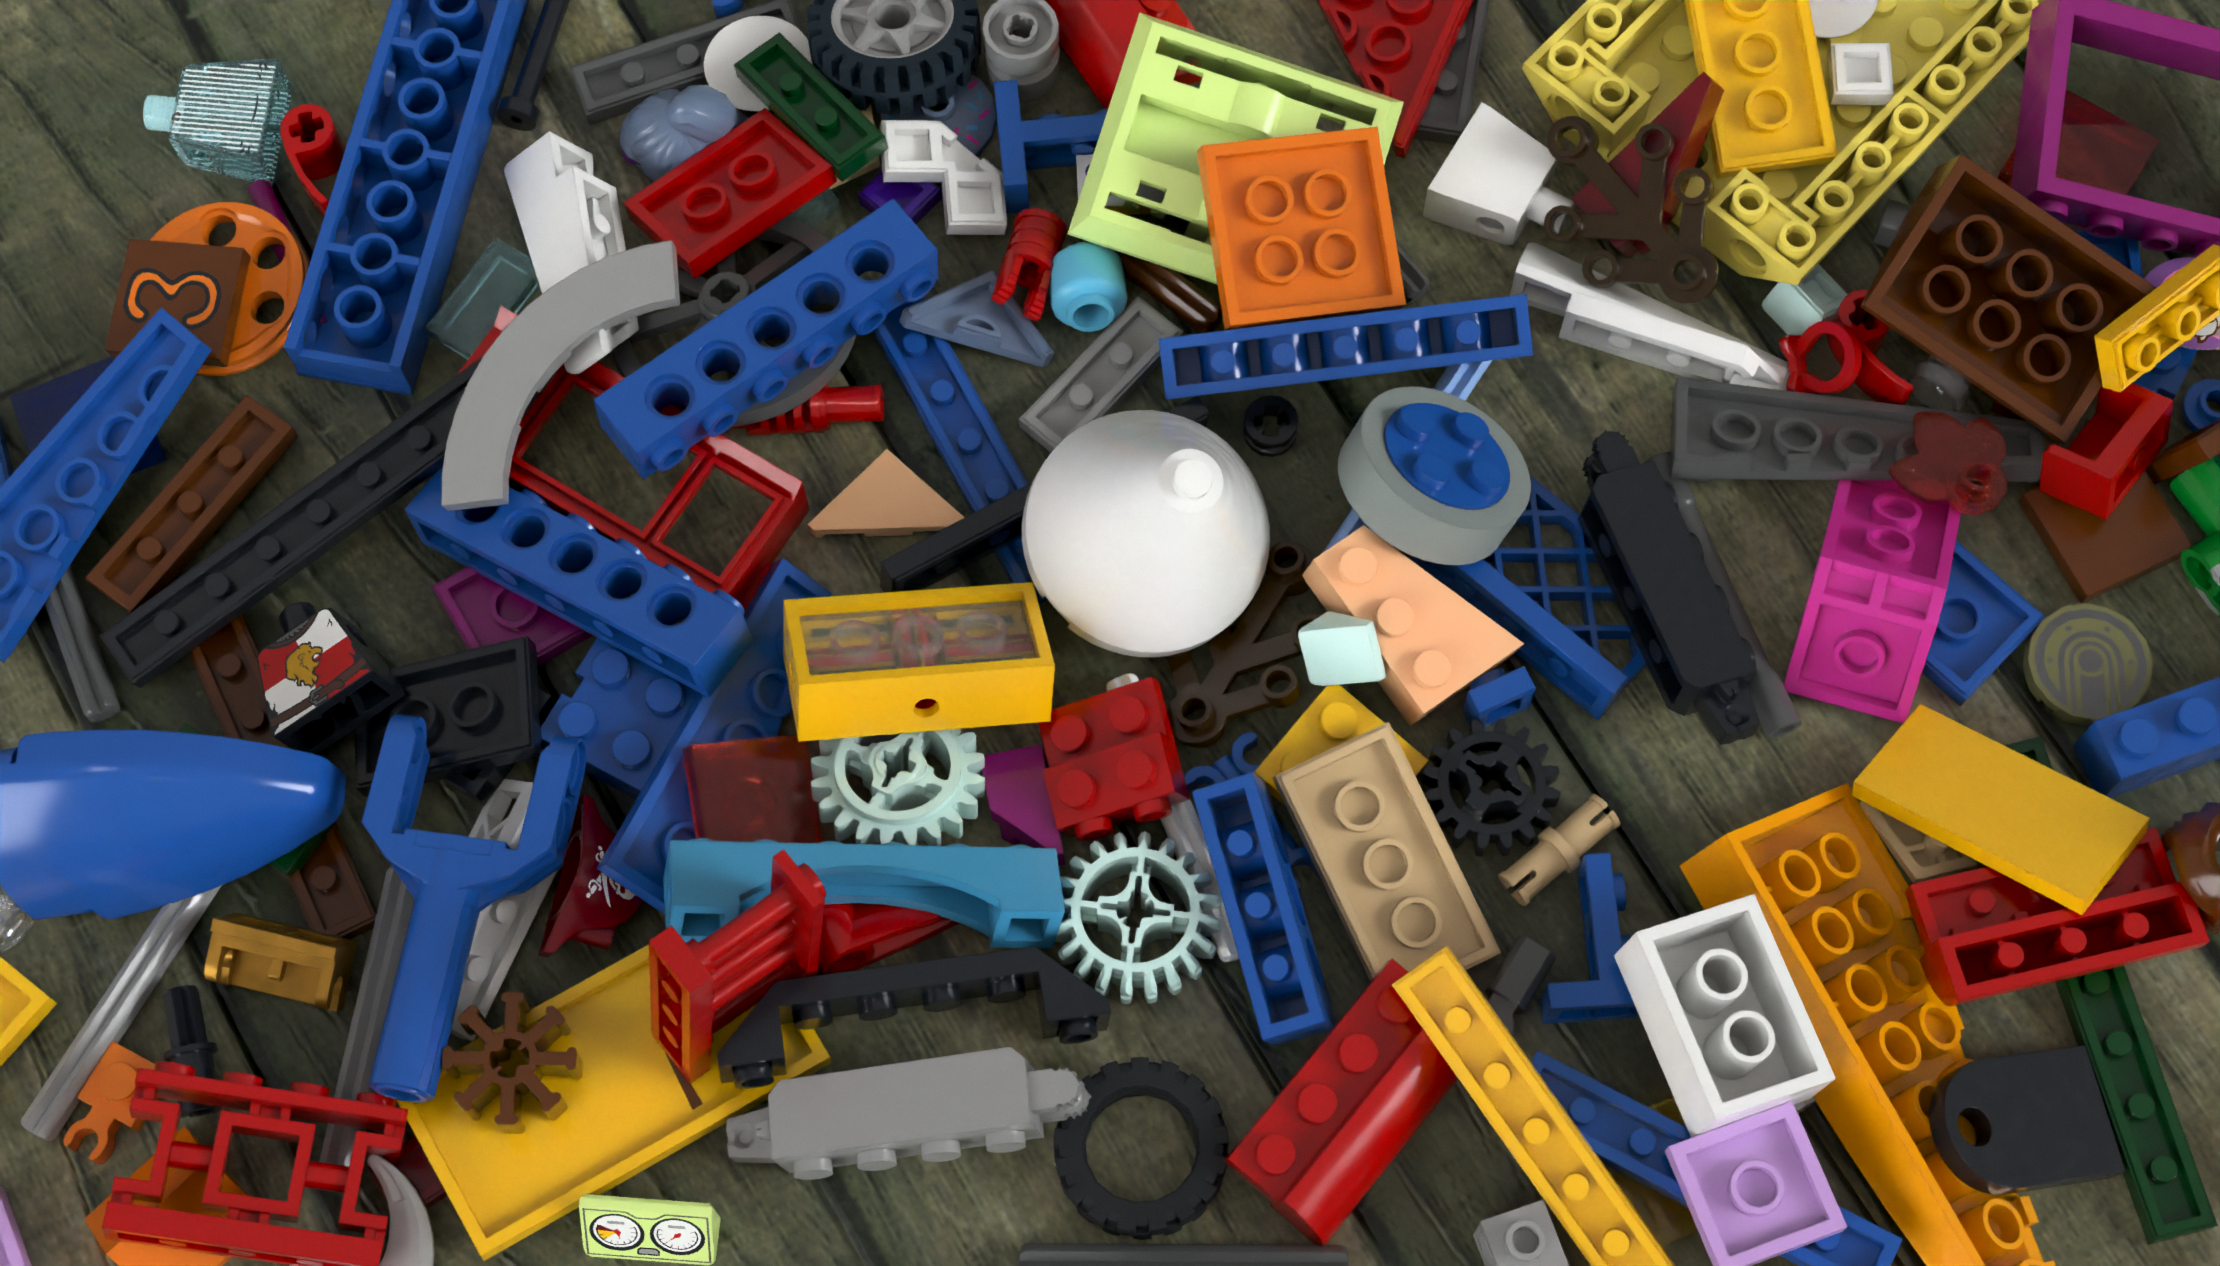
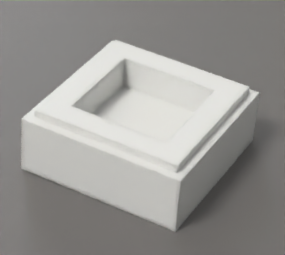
[1827,43,1894,105]

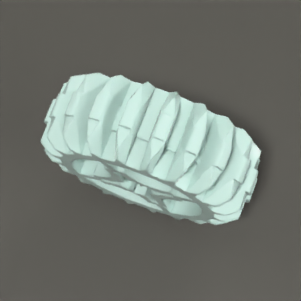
[1055,831,1222,1005]

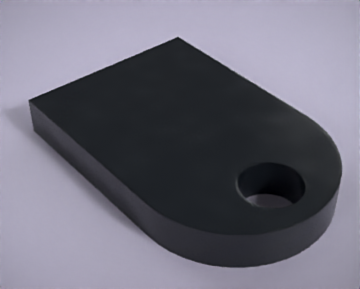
[1929,1045,2126,1195]

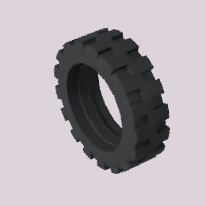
[1054,1057,1229,1240]

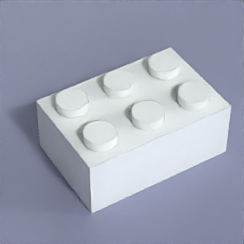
[1614,894,1836,1138]

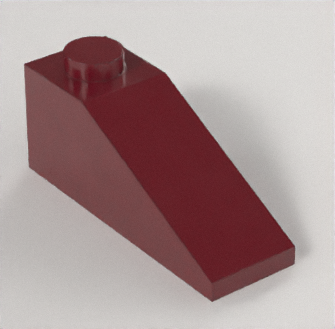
[1571,72,1724,258]

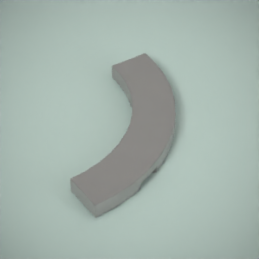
[441,240,680,511]

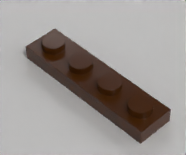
[85,395,298,614]

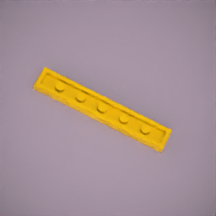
[1392,945,1676,1266]

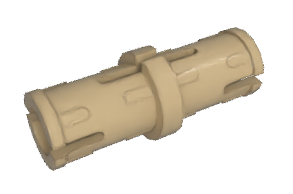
[1498,794,1621,906]

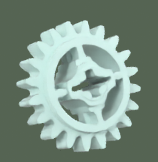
[811,729,985,846]

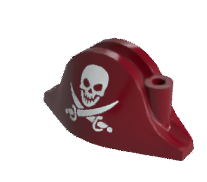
[538,794,643,957]

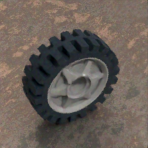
[807,0,981,114]

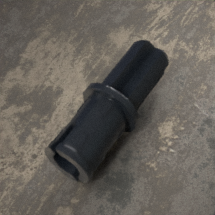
[163,985,223,1118]

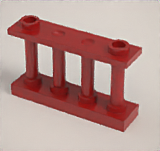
[649,849,826,1084]

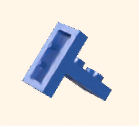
[994,80,1108,214]
[1540,853,1640,1024]

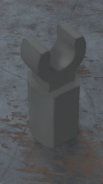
[1485,936,1556,1035]

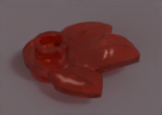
[1888,411,2007,515]

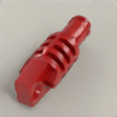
[731,384,885,436]

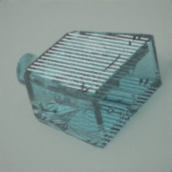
[143,59,293,185]

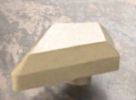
[1860,801,1977,883]

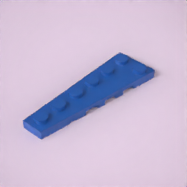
[0,307,212,663]
[596,558,832,914]

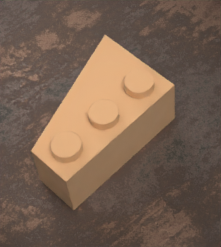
[1302,525,1524,727]

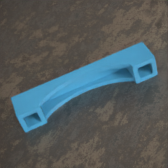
[663,838,1065,949]

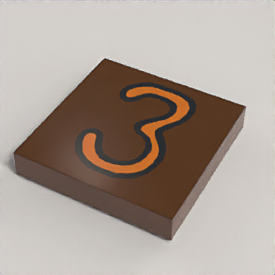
[105,239,251,367]

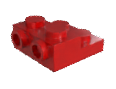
[1038,676,1190,841]

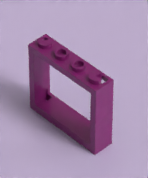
[2011,0,2220,258]

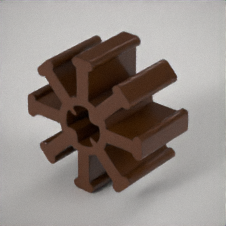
[442,992,583,1134]

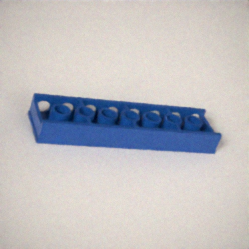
[284,0,529,396]

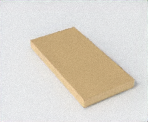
[1272,722,1501,981]

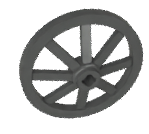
[611,216,856,427]

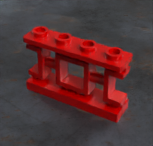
[102,1061,408,1266]

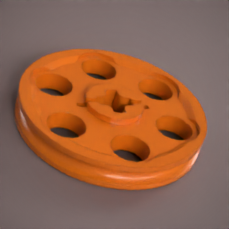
[150,202,309,376]

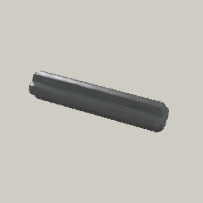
[45,566,120,723]

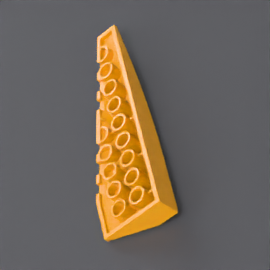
[1679,783,2056,1266]

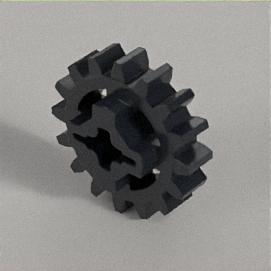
[1421,718,1561,857]

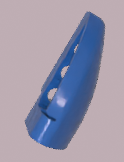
[0,730,346,920]

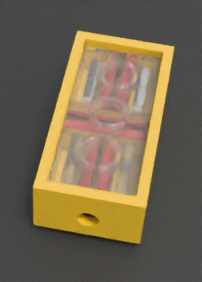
[783,582,1055,742]

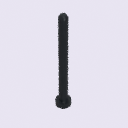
[496,0,570,131]

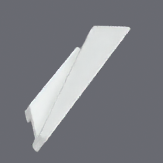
[504,131,639,374]
[1510,242,1790,391]

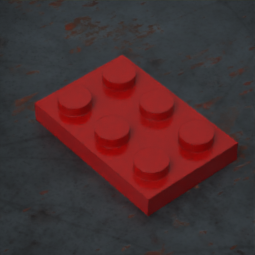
[623,108,837,279]

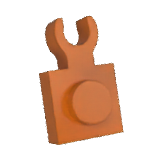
[64,1041,160,1165]

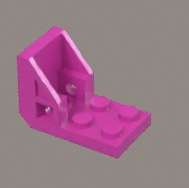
[1783,480,1965,723]

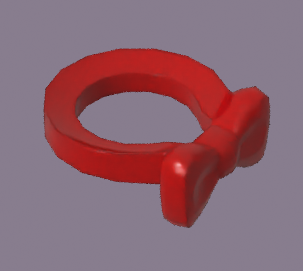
[1779,321,1862,394]

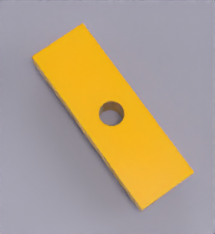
[2094,244,2220,392]

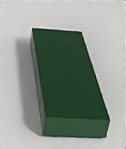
[734,32,888,182]

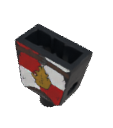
[257,602,405,755]

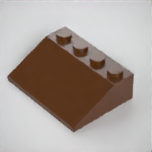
[1860,154,2156,444]

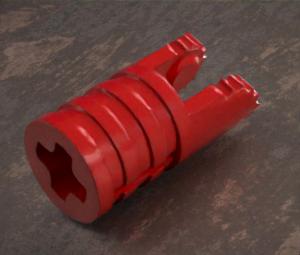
[991,208,1067,322]

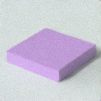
[1665,1101,1847,1266]

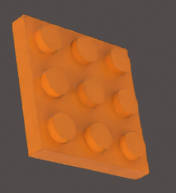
[1197,127,1406,330]

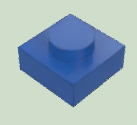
[1462,666,1536,728]

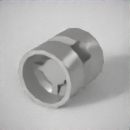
[982,0,1061,101]

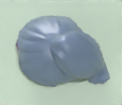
[620,85,749,182]

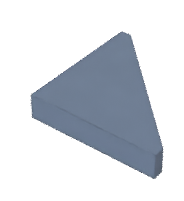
[899,270,1054,367]

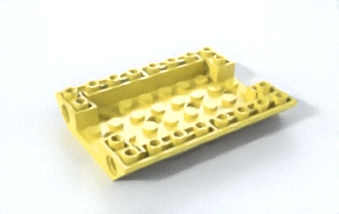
[1522,0,2044,285]

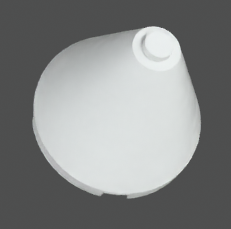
[1022,410,1270,657]

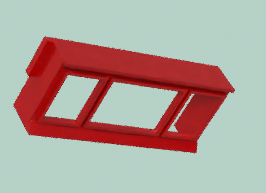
[457,305,810,611]

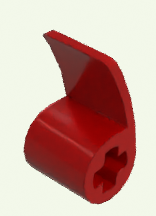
[280,104,346,227]
[1827,289,1914,405]

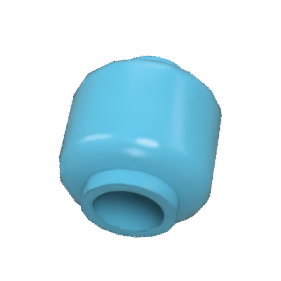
[1049,242,1128,332]

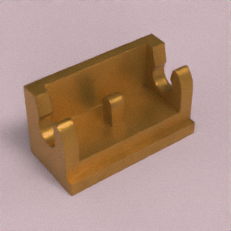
[204,912,358,1012]

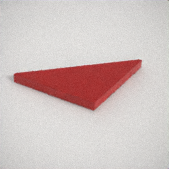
[1316,0,1473,159]

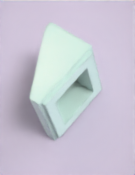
[1762,264,1848,335]
[1298,611,1386,686]

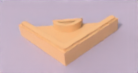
[807,449,965,538]

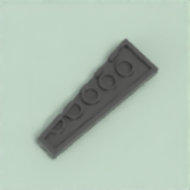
[1670,377,2044,483]

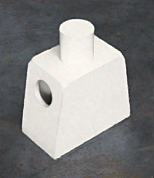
[1423,102,1575,245]

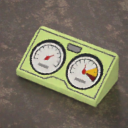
[579,1194,721,1265]

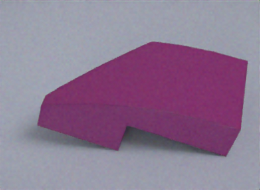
[982,744,1065,866]

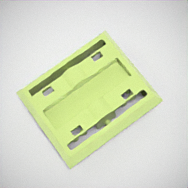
[1067,13,1404,285]

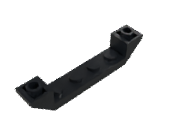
[717,946,1111,1089]

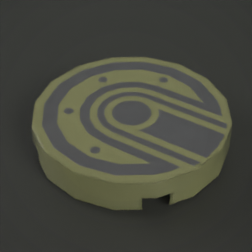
[2022,603,2153,727]

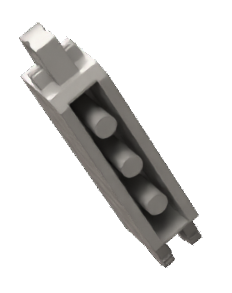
[726,1047,1092,1180]

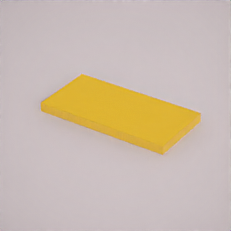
[397,945,831,1261]

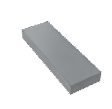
[1019,296,1183,453]

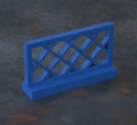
[1411,476,1647,720]

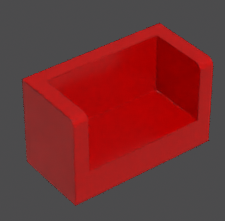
[2039,383,2173,520]

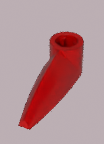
[818,903,959,975]

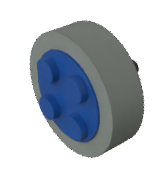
[1338,386,1531,565]

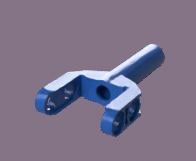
[362,714,586,1103]

